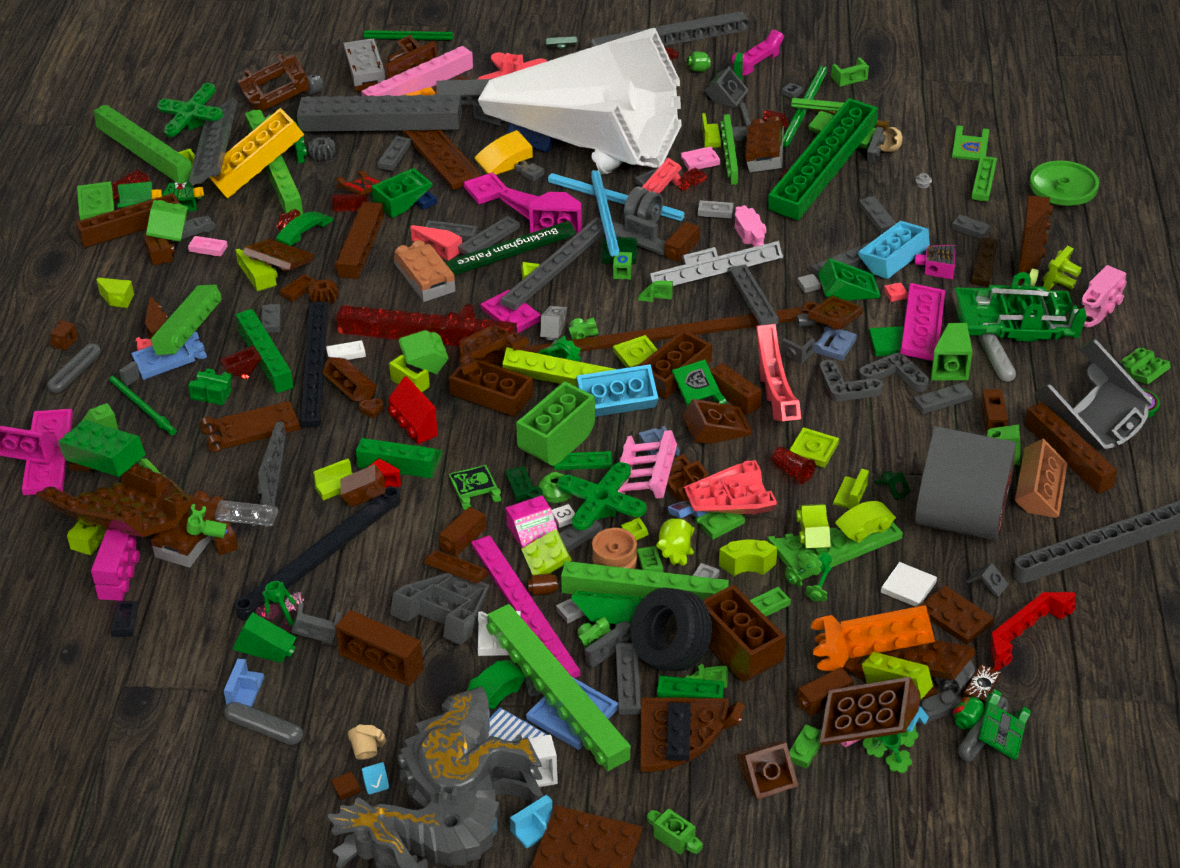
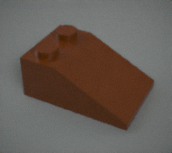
[682,399,753,444]

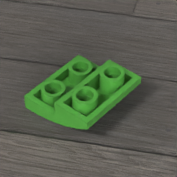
[1120,348,1171,384]

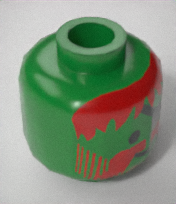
[953,697,985,730]

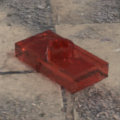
[332,194,367,212]

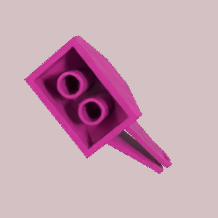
[500,188,582,237]

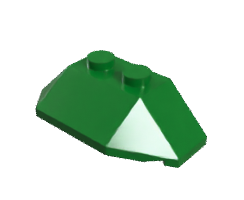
[572,590,644,624]

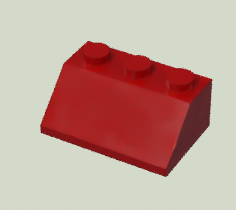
[388,376,438,444]

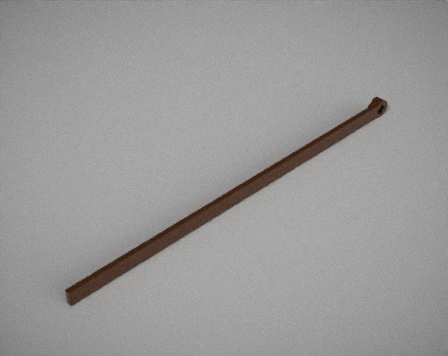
[479,301,819,364]

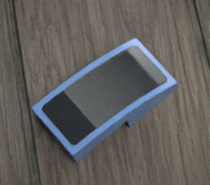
[668,501,709,519]

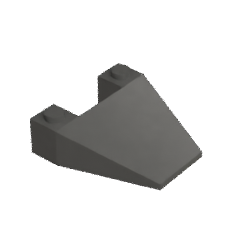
[390,573,490,645]

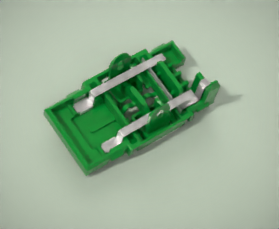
[952,272,1087,342]

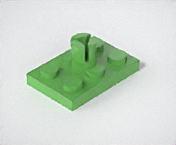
[77,181,114,220]

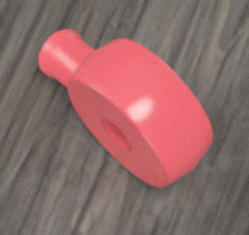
[136,337,152,350]

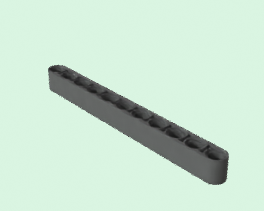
[589,12,750,48]
[1013,501,1180,583]

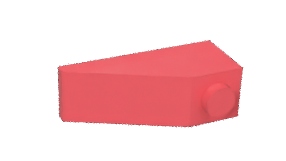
[410,225,462,261]

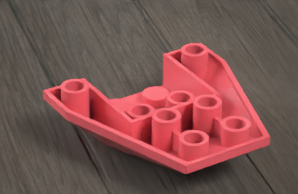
[684,460,777,515]

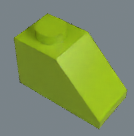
[97,278,134,308]

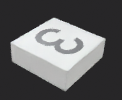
[551,504,575,528]

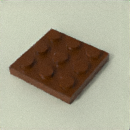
[243,238,315,271]

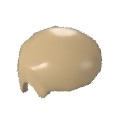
[880,127,903,152]

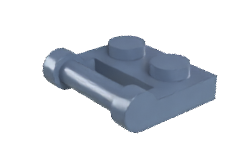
[814,325,857,361]

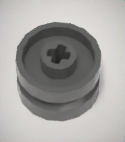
[624,186,663,224]

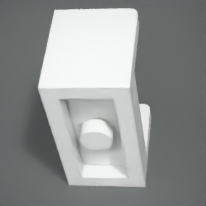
[529,735,558,787]

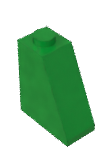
[232,612,297,663]

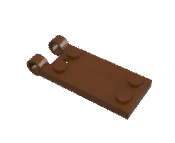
[200,401,300,452]

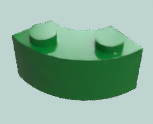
[467,660,526,709]

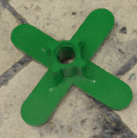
[157,83,223,137]
[558,462,647,531]

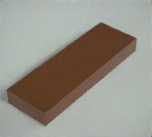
[425,550,488,584]

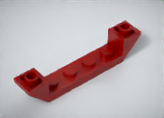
[990,592,1076,671]

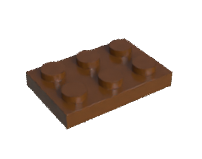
[808,296,864,330]
[919,585,994,645]

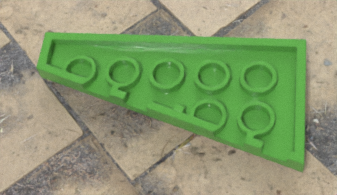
[767,522,903,580]

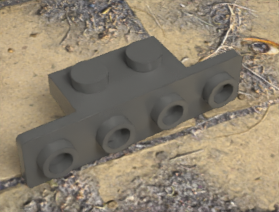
[613,213,666,255]

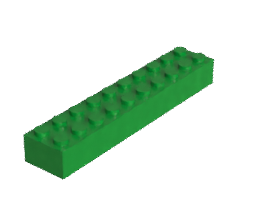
[768,98,878,221]

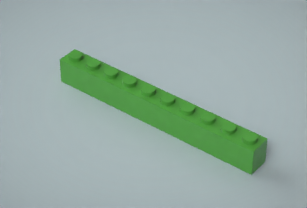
[93,105,192,184]
[245,110,303,218]
[486,604,631,771]

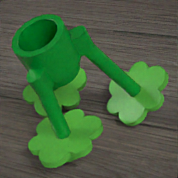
[785,551,832,602]
[863,726,918,773]

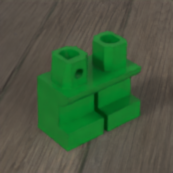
[188,368,232,405]

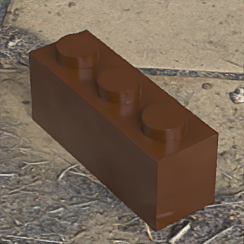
[322,357,377,402]
[710,362,762,415]

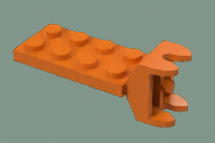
[811,605,935,671]

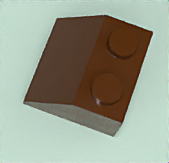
[737,741,798,799]

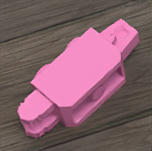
[734,205,766,247]

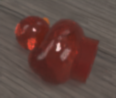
[276,209,300,230]

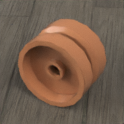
[592,528,637,569]

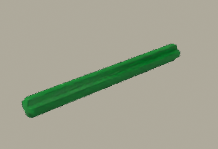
[363,30,454,40]

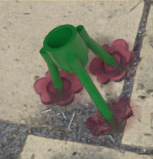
[255,581,305,633]

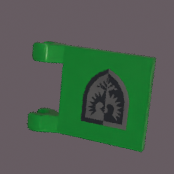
[672,360,726,407]

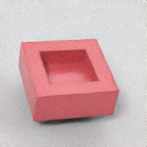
[884,283,908,302]

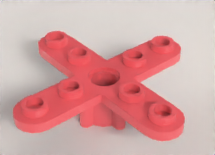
[478,52,547,79]

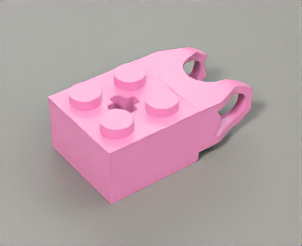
[1082,265,1127,328]

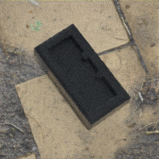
[111,601,139,637]

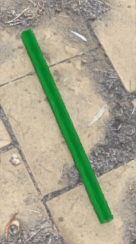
[783,66,827,148]

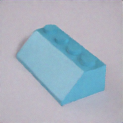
[858,221,930,279]
[576,364,658,417]

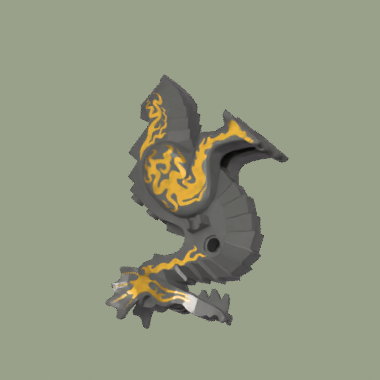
[328,686,543,868]

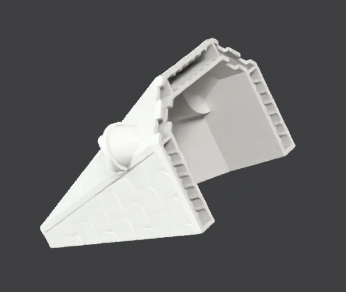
[478,28,681,175]

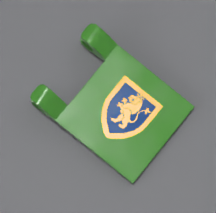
[952,125,989,161]

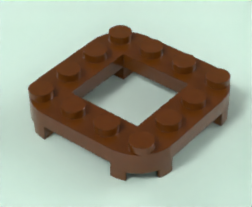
[238,54,309,112]

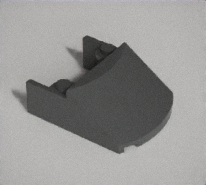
[1034,339,1152,450]

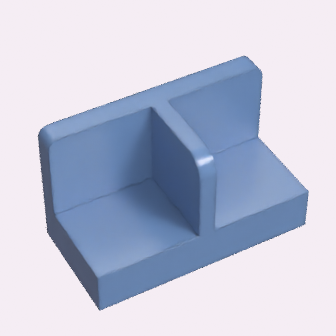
[224,659,264,707]

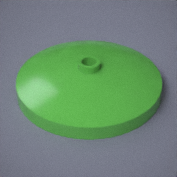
[1030,161,1099,206]

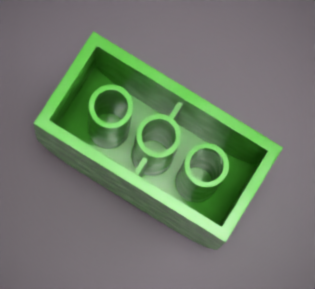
[516,381,595,466]

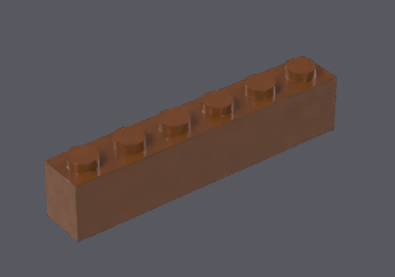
[76,193,180,247]
[335,202,384,279]
[1025,402,1117,494]

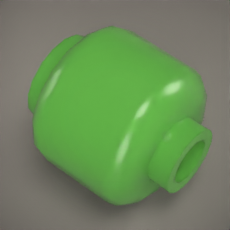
[686,51,711,72]

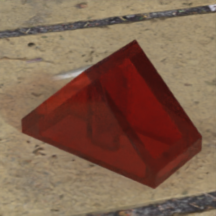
[219,346,261,379]

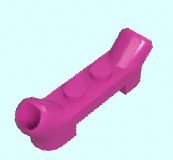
[731,29,784,76]

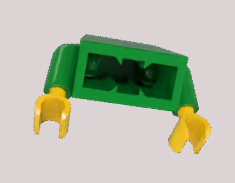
[151,182,204,211]

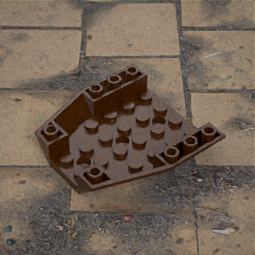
[36,464,192,537]

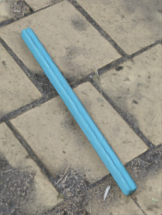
[591,170,619,257]
[548,173,685,221]

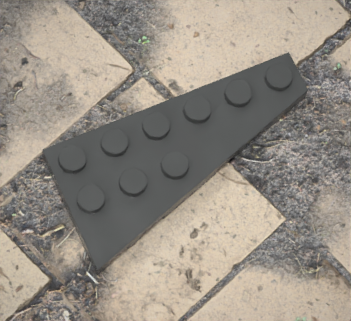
[258,422,286,516]

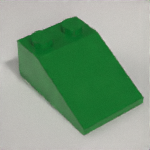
[372,168,433,218]
[818,258,881,300]

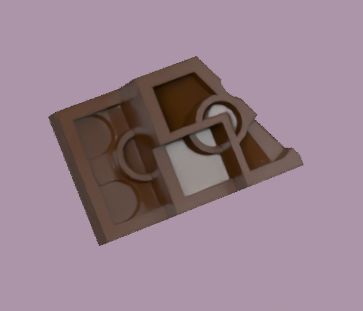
[665,454,709,502]

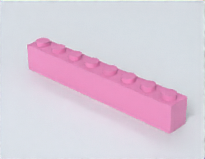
[362,46,473,96]

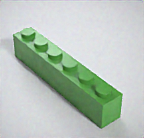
[151,285,222,355]

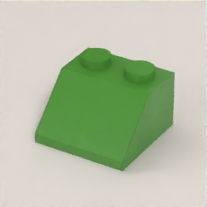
[146,200,188,242]
[398,330,449,374]

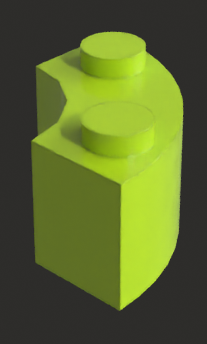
[835,501,896,543]
[796,504,830,548]
[719,540,777,576]

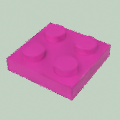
[463,172,507,204]

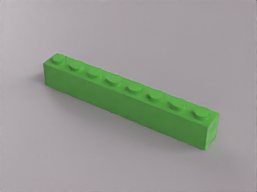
[561,561,729,600]

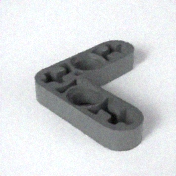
[859,353,929,392]
[820,360,883,401]

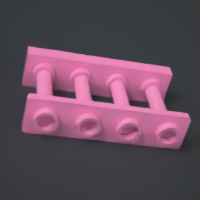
[618,430,677,498]

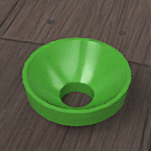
[538,472,572,503]

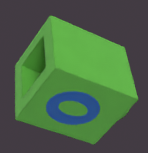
[613,252,632,279]

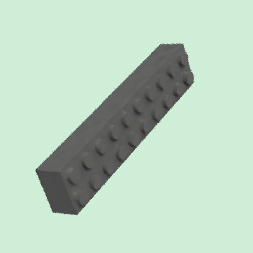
[297,94,462,132]

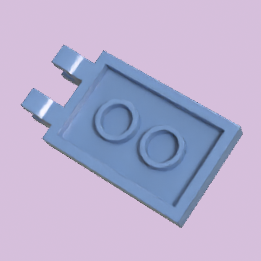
[131,332,207,380]

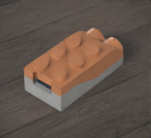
[394,240,455,302]

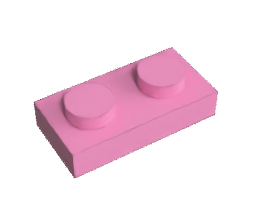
[188,236,228,256]

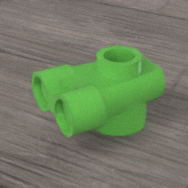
[569,317,599,339]
[577,617,611,648]

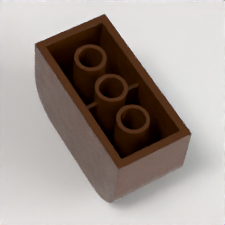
[703,584,786,682]

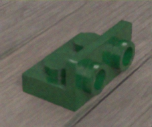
[601,237,637,264]

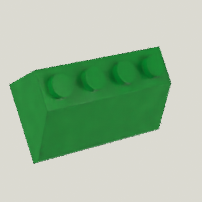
[356,438,443,479]

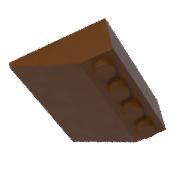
[1018,195,1053,284]
[820,677,921,745]

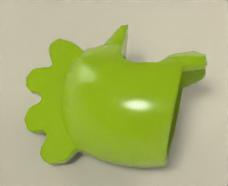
[656,519,695,566]

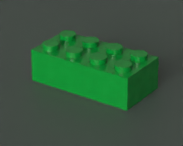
[58,420,146,477]

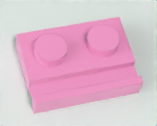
[681,146,720,171]

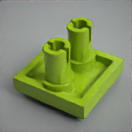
[1042,245,1082,290]

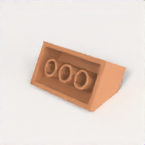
[1015,438,1068,518]

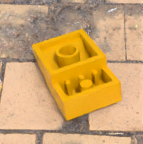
[474,130,533,175]

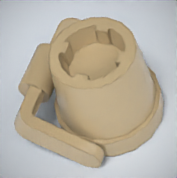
[348,724,386,760]

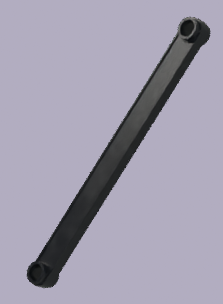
[235,486,401,621]

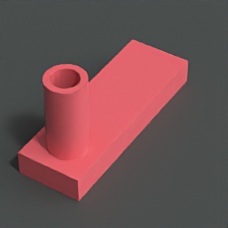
[642,158,682,194]

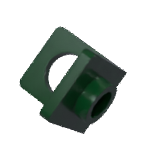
[874,470,911,500]

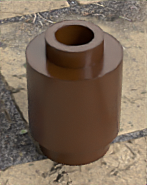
[527,573,558,596]

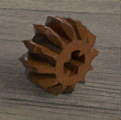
[308,278,339,306]

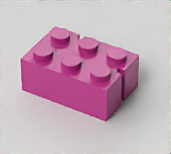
[91,529,140,601]

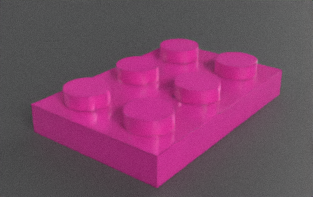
[481,290,541,334]

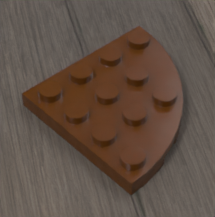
[641,698,729,772]

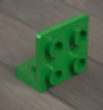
[117,181,153,208]

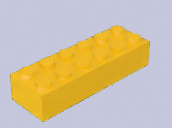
[209,108,304,198]

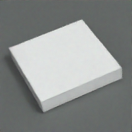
[881,562,937,607]

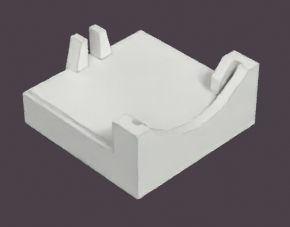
[478,611,521,656]

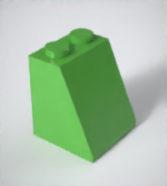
[931,323,973,380]

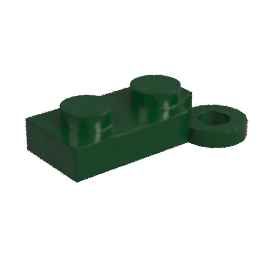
[505,466,543,502]

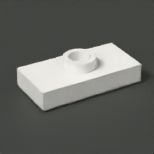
[326,341,366,360]

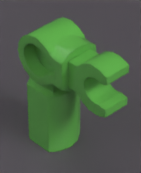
[186,504,226,538]

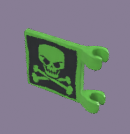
[449,465,501,510]

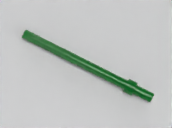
[109,375,177,435]

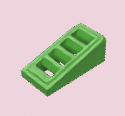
[637,546,663,572]

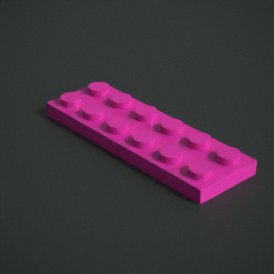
[900,283,945,361]
[22,409,73,495]

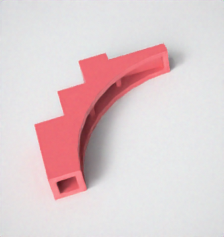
[756,324,801,421]

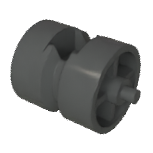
[935,660,975,695]

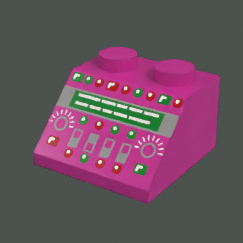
[506,496,558,548]

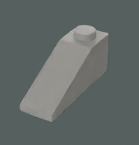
[540,306,567,340]

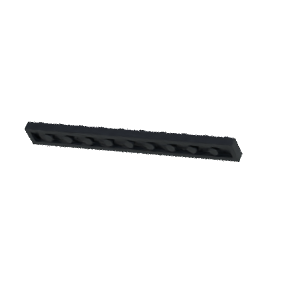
[301,301,328,427]

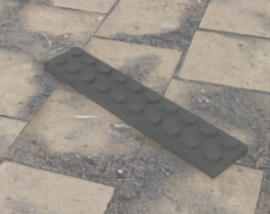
[189,98,238,186]

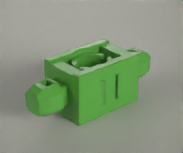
[647,809,703,855]

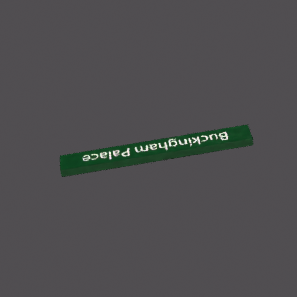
[445,221,576,275]

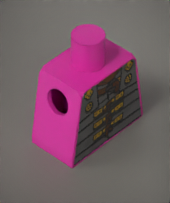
[915,245,955,279]

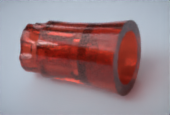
[771,447,816,484]

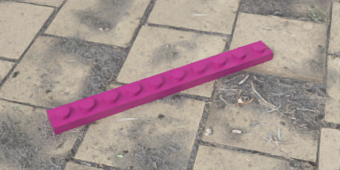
[471,535,580,678]

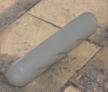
[978,334,1016,382]

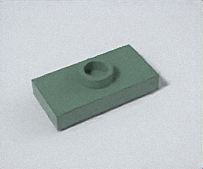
[546,37,577,49]

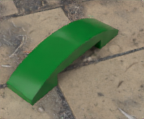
[276,211,334,246]

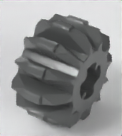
[308,136,336,162]

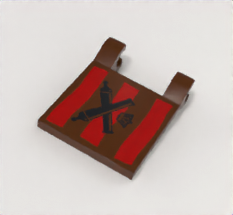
[335,170,382,195]

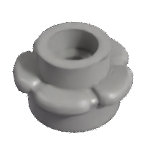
[915,173,932,188]

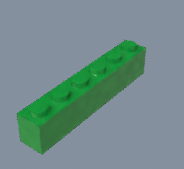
[236,309,294,394]

